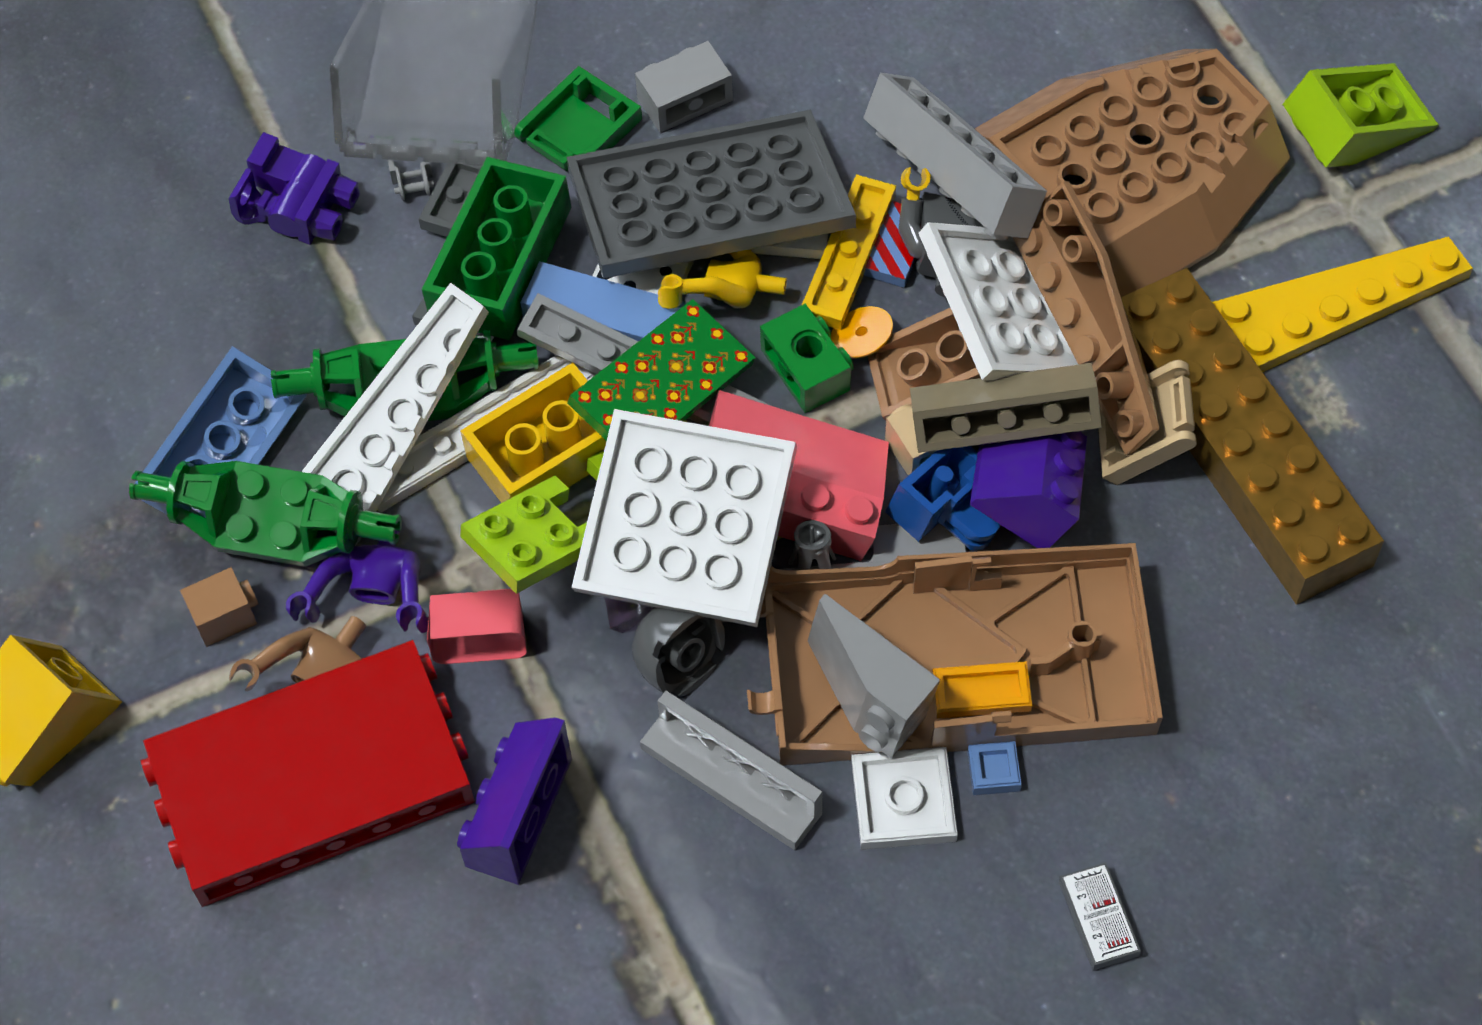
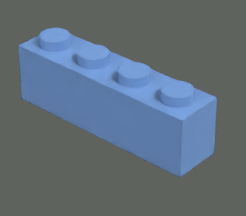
[520,261,703,341]

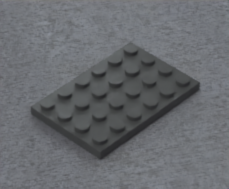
[567,109,856,278]

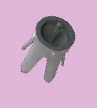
[788,520,836,570]

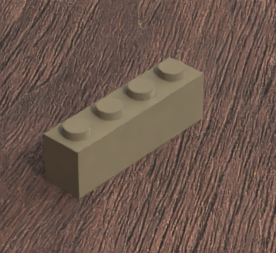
[910,363,1102,453]

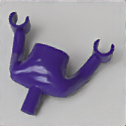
[286,530,428,633]

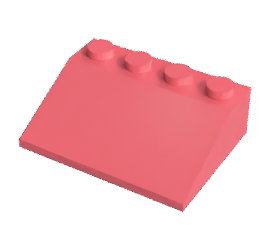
[709,390,889,561]

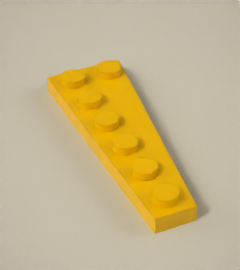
[1212,236,1473,372]

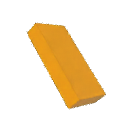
[932,661,1032,719]

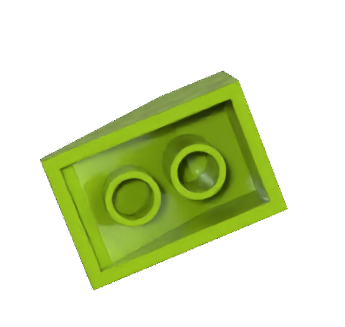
[1282,63,1439,168]

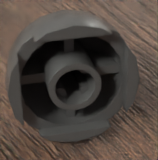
[632,607,725,696]

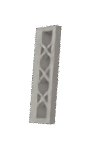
[640,691,823,850]

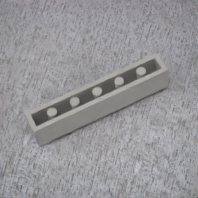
[863,72,1047,240]

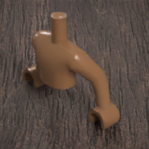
[229,616,367,691]

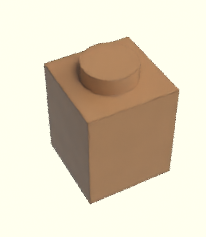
[180,567,258,647]

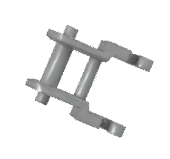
[387,147,434,200]

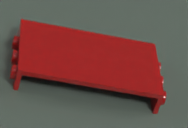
[140,640,475,907]

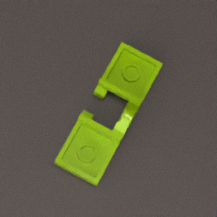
[460,420,687,594]

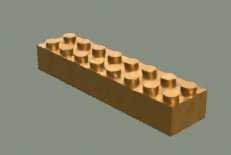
[1121,268,1384,605]

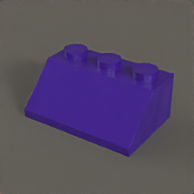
[970,431,1087,548]
[457,717,572,885]

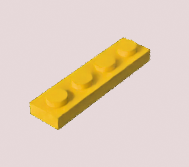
[802,174,896,330]

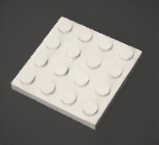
[918,222,1078,381]
[571,409,797,627]

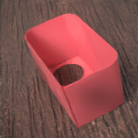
[427,589,527,664]

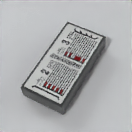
[1059,862,1141,971]

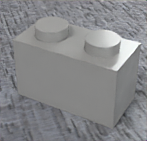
[635,41,733,133]

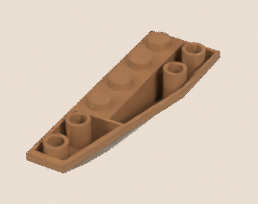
[1012,181,1159,455]

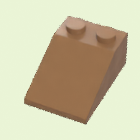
[868,307,981,420]

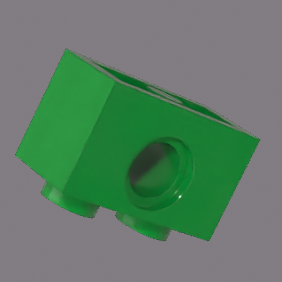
[760,303,854,413]

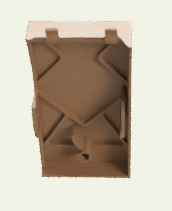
[747,543,1163,766]

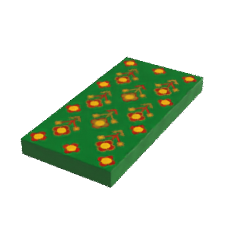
[567,299,756,441]

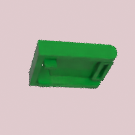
[514,66,642,171]

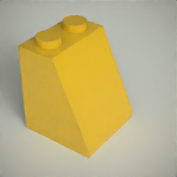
[0,635,122,787]

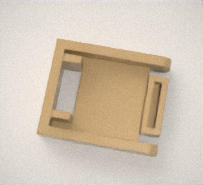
[1099,360,1197,485]

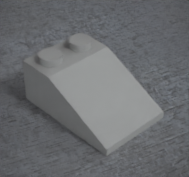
[808,594,940,758]

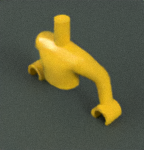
[658,249,787,309]

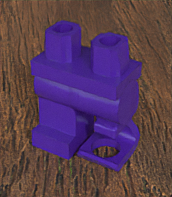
[228,132,360,245]

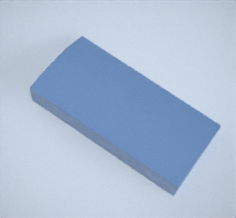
[135,346,307,518]

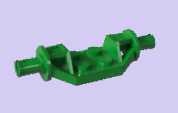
[271,329,539,421]
[129,461,402,567]

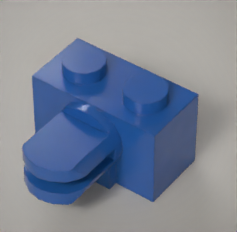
[885,446,1000,551]

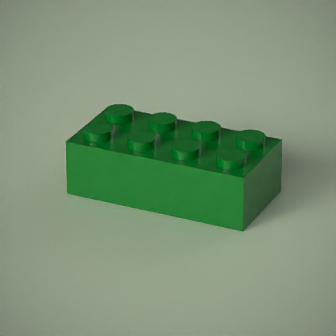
[421,157,572,340]

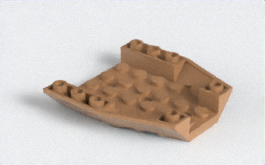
[975,48,1290,297]

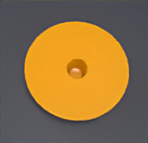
[831,306,893,358]

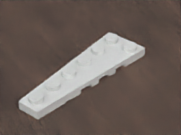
[302,283,489,546]

